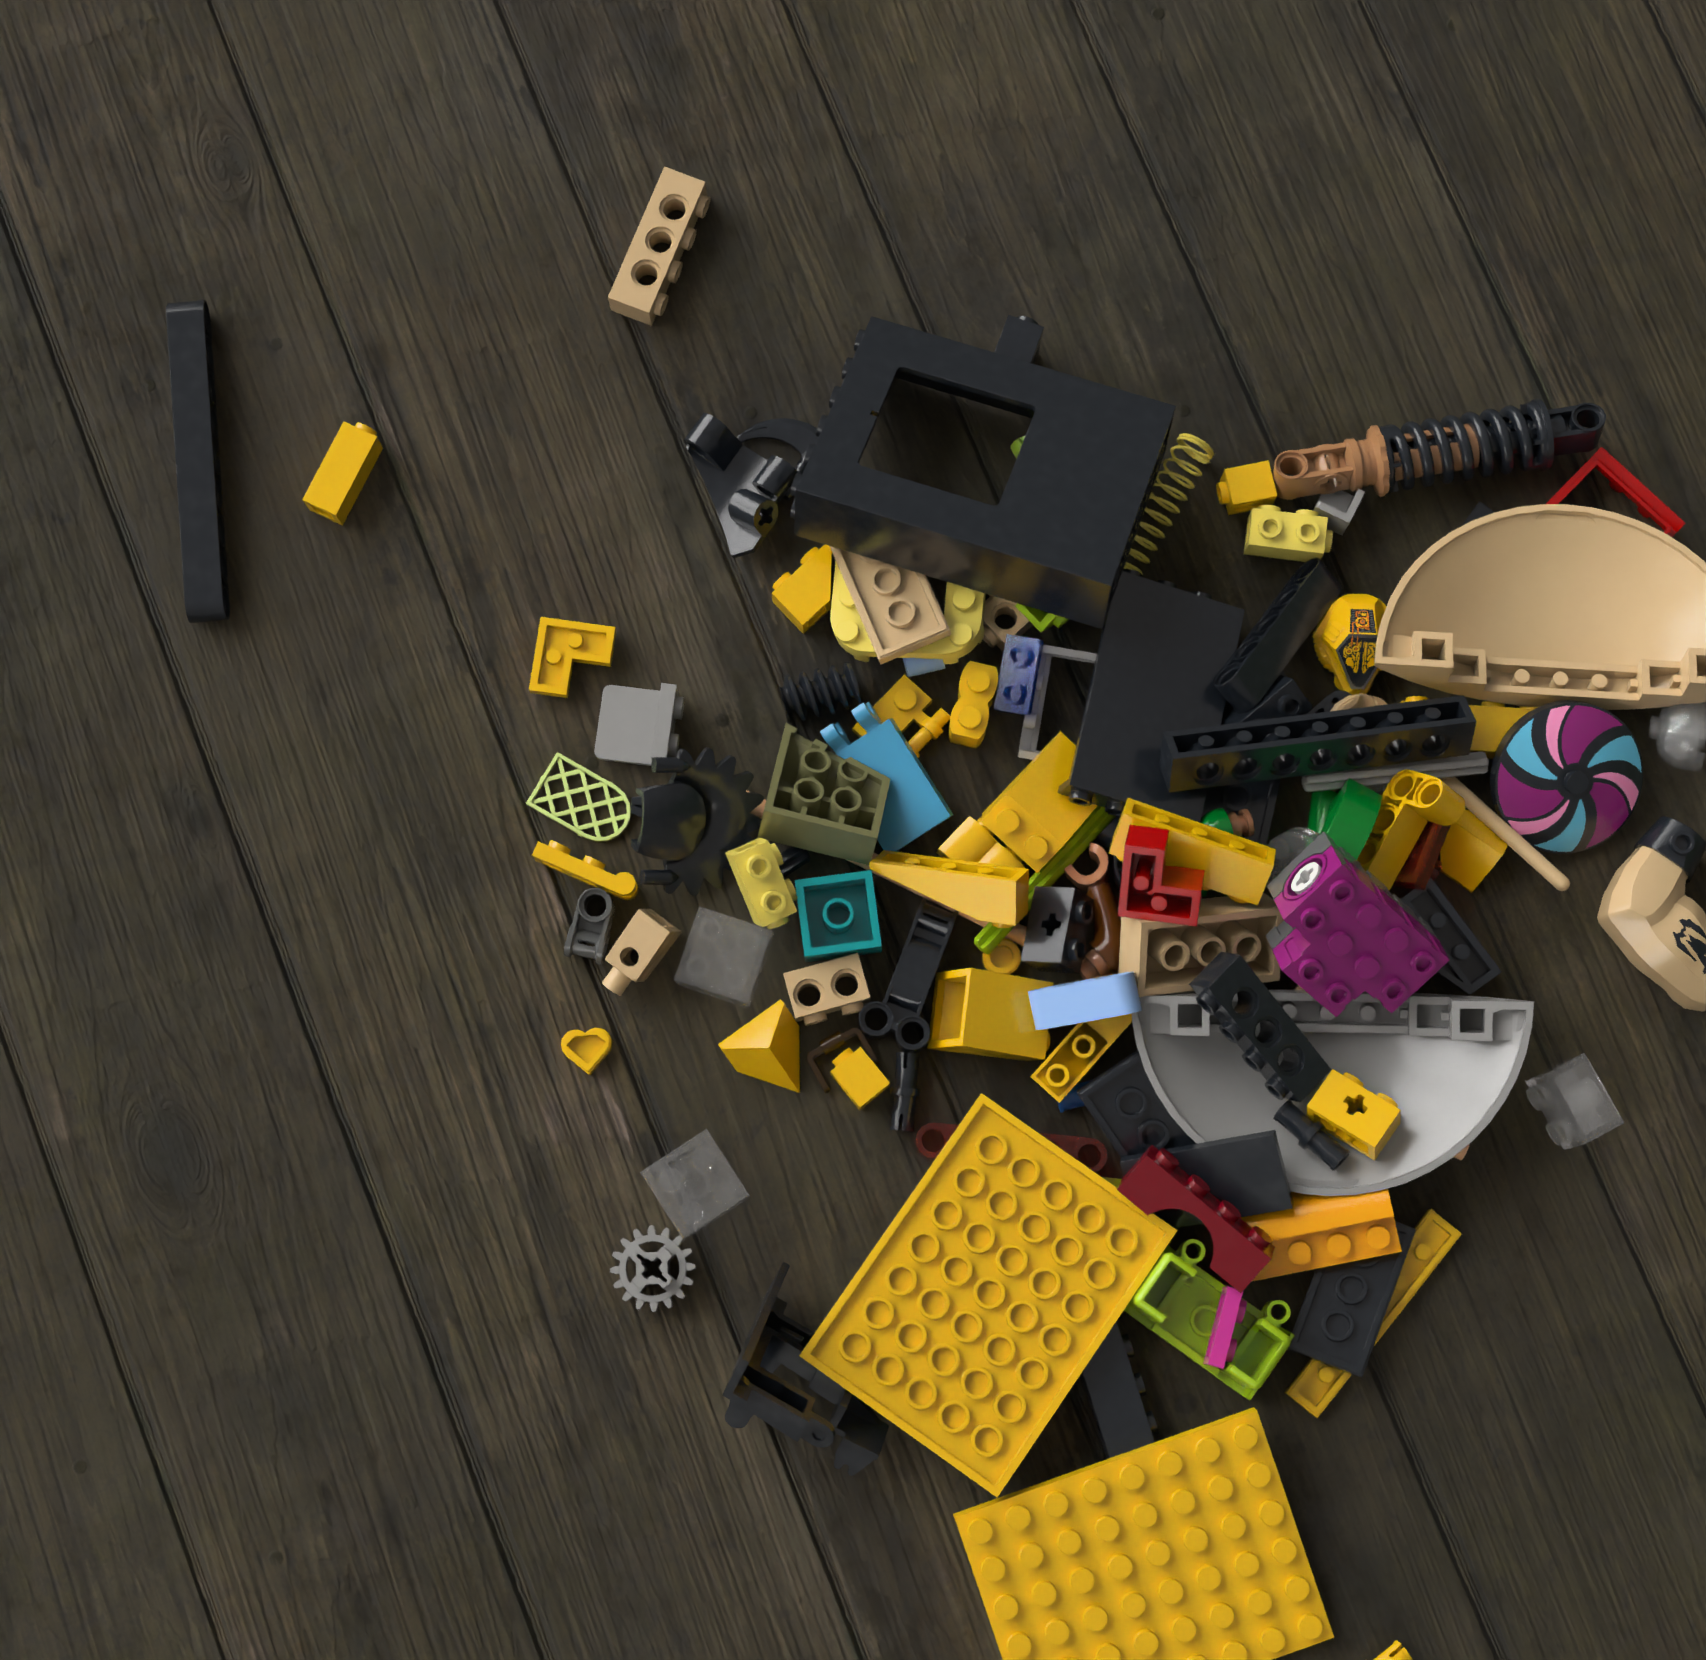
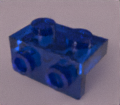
[993,634,1044,715]

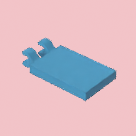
[820,702,953,852]

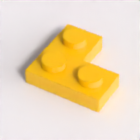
[529,617,617,698]

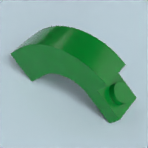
[1320,778,1383,860]

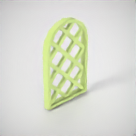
[526,752,631,842]

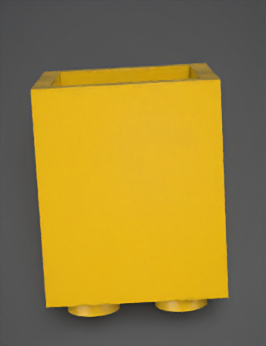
[927,968,1053,1061]

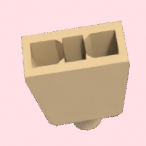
[602,909,682,996]

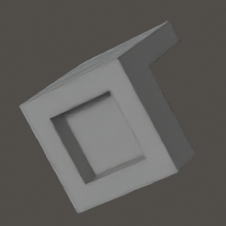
[1313,488,1365,535]

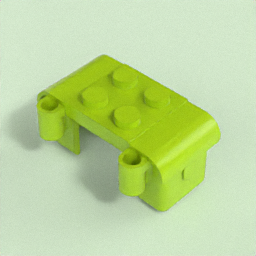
[1124,1239,1295,1400]

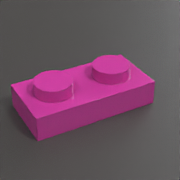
[1203,1286,1247,1369]

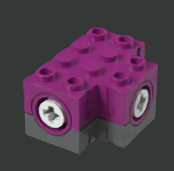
[1265,831,1450,1017]

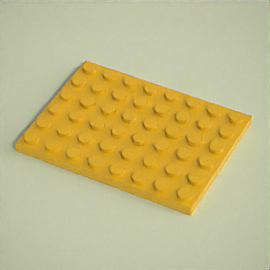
[799,1093,1178,1498]
[953,1407,1334,1660]

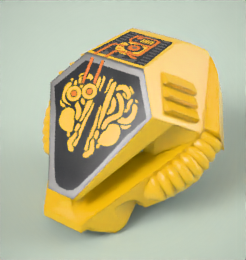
[1313,593,1387,695]

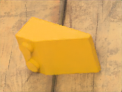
[981,731,1098,873]

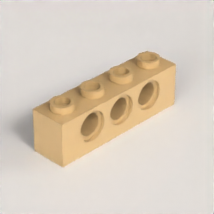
[608,166,710,326]

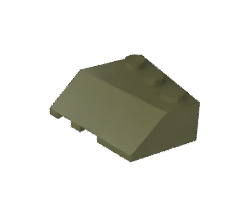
[758,723,891,865]

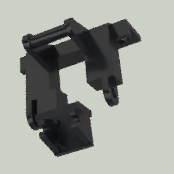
[723,1262,889,1476]

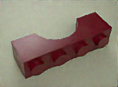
[1117,1145,1275,1293]

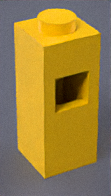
[302,421,383,526]

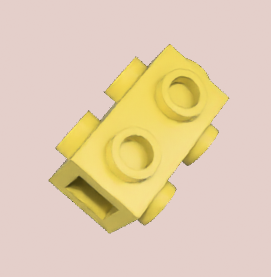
[1244,505,1333,562]
[725,837,797,929]

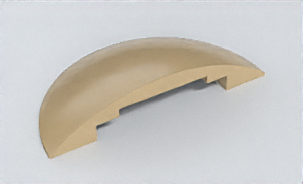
[1374,504,1706,710]

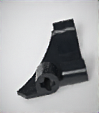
[684,413,798,558]

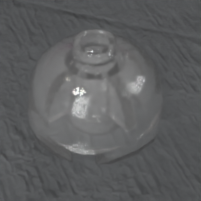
[1648,702,1706,772]

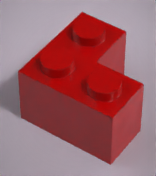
[1118,825,1205,927]

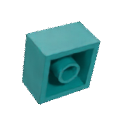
[795,870,882,962]

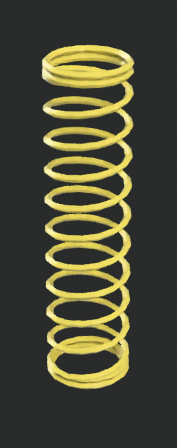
[1124,433,1214,575]

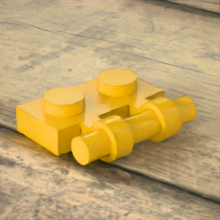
[852,674,950,758]

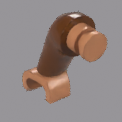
[1064,842,1121,980]

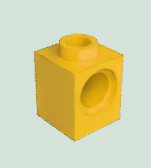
[1216,460,1277,515]
[830,1047,890,1110]

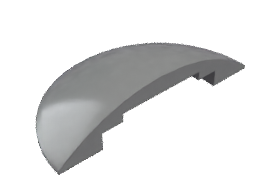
[1132,990,1534,1196]

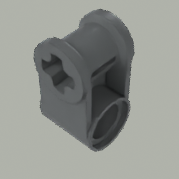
[564,888,616,965]

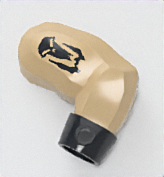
[1597,816,1706,1012]

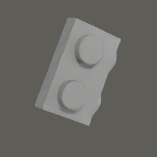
[594,683,684,766]

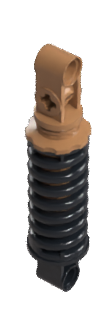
[1273,399,1606,500]

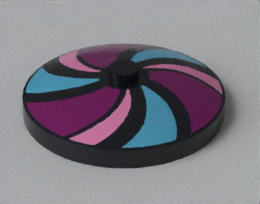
[1490,700,1643,854]

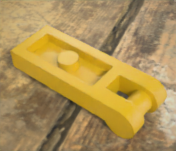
[532,840,639,900]

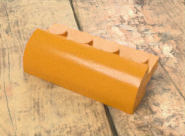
[1240,1189,1402,1282]

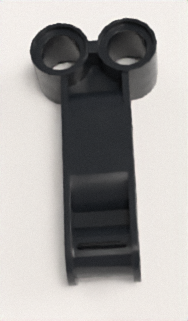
[859,898,959,1053]

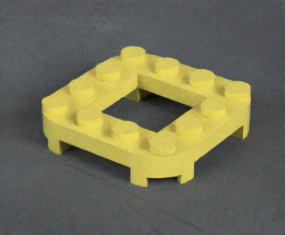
[830,561,986,664]

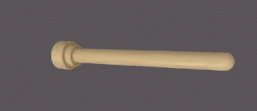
[1440,777,1570,891]

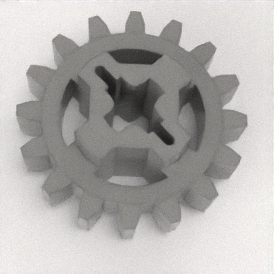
[610,1225,696,1312]

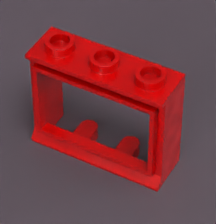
[1546,447,1686,537]

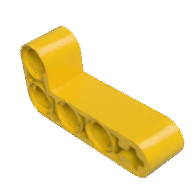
[1357,769,1465,890]

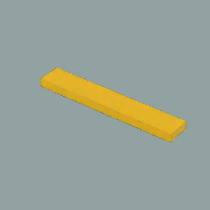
[1284,1209,1462,1418]

